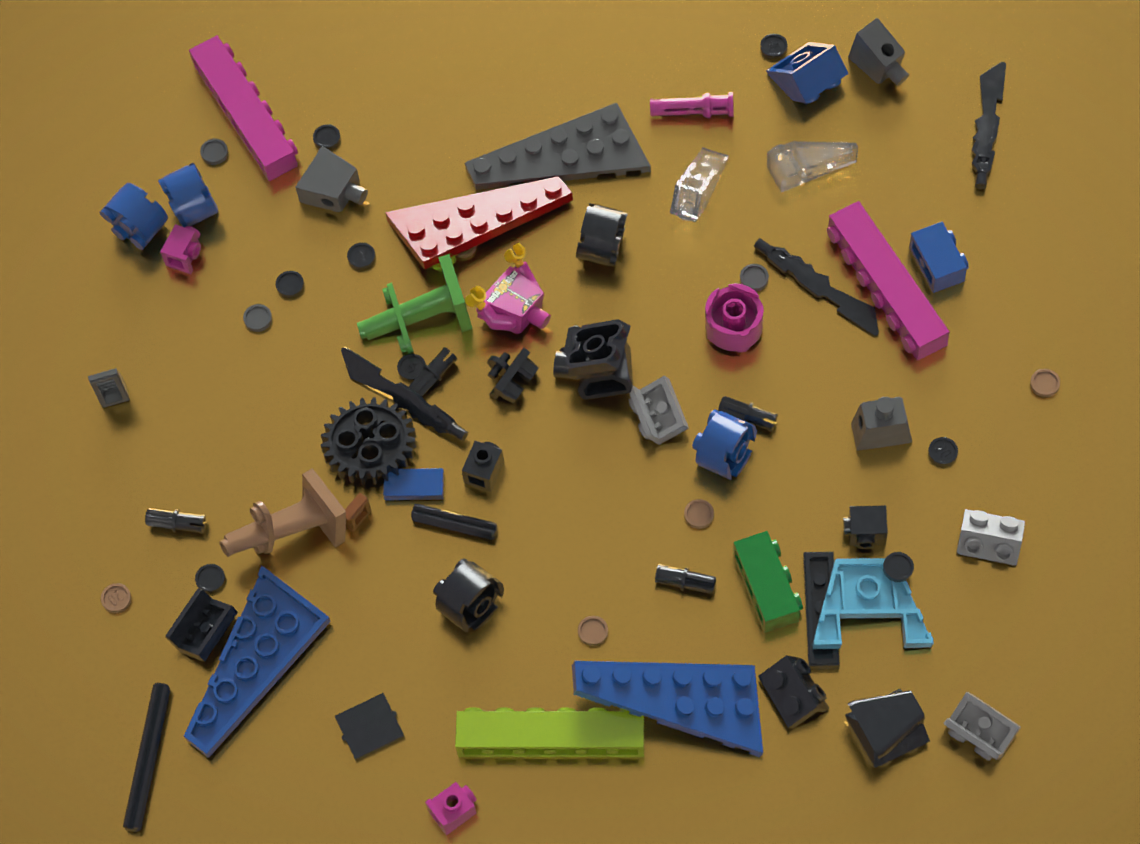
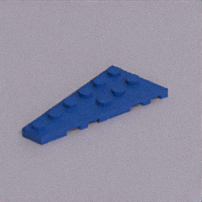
[184,566,331,758]
[572,661,763,757]

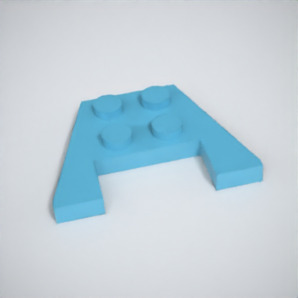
[812,558,934,649]

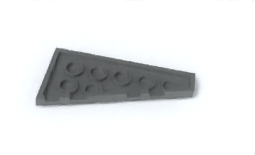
[464,102,651,190]

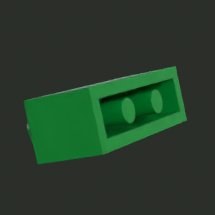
[733,531,803,633]

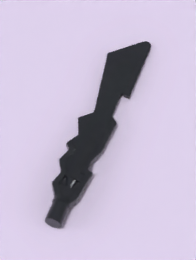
[972,62,1006,190]
[754,238,879,337]
[341,347,469,441]

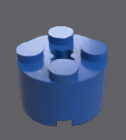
[158,162,219,227]
[100,183,168,250]
[692,409,757,480]

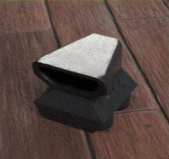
[565,319,633,400]
[845,688,930,768]

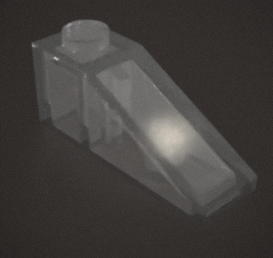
[767,141,858,192]
[670,147,728,222]

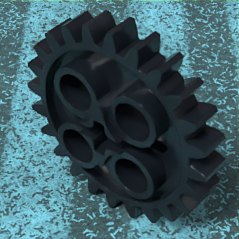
[321,397,417,485]

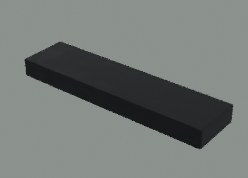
[803,551,840,670]

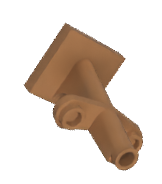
[219,468,346,557]

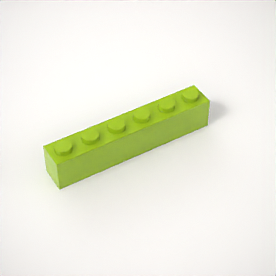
[455,707,644,757]

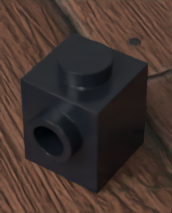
[462,441,504,492]
[843,505,888,549]

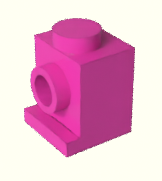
[160,224,201,274]
[425,782,477,835]

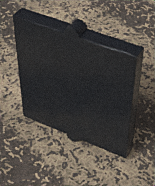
[335,693,405,761]

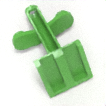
[357,254,473,354]

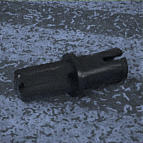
[408,347,458,397]
[718,396,778,432]
[145,508,206,534]
[655,564,716,594]

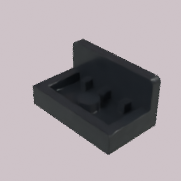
[166,588,238,662]
[758,655,829,729]

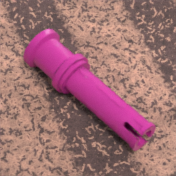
[650,92,734,118]

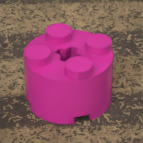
[705,284,764,353]

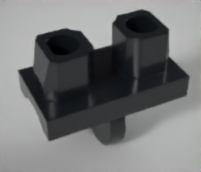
[487,347,539,403]

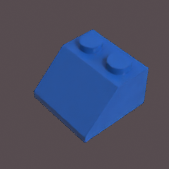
[766,42,849,104]

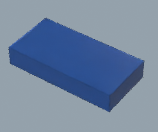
[383,468,444,500]

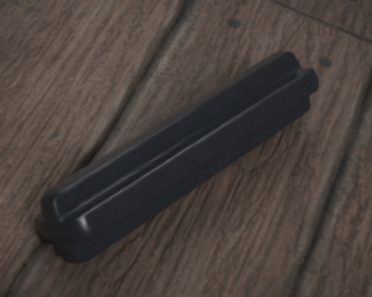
[411,504,498,540]

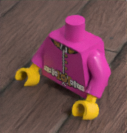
[465,243,551,334]

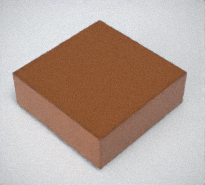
[345,493,371,532]

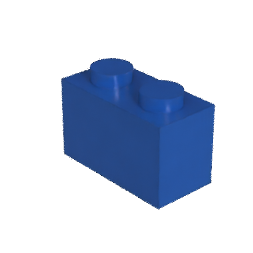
[909,221,969,293]

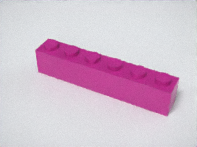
[189,35,298,181]
[827,201,950,361]

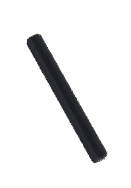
[123,683,170,832]

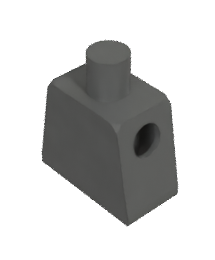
[848,18,909,86]
[295,147,368,212]
[851,397,912,451]

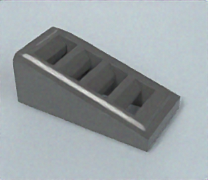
[88,368,130,408]

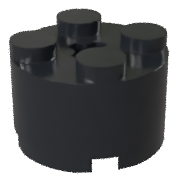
[576,203,628,267]
[433,558,504,632]

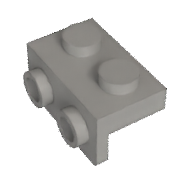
[629,376,689,445]
[957,509,1025,565]
[944,692,1021,761]

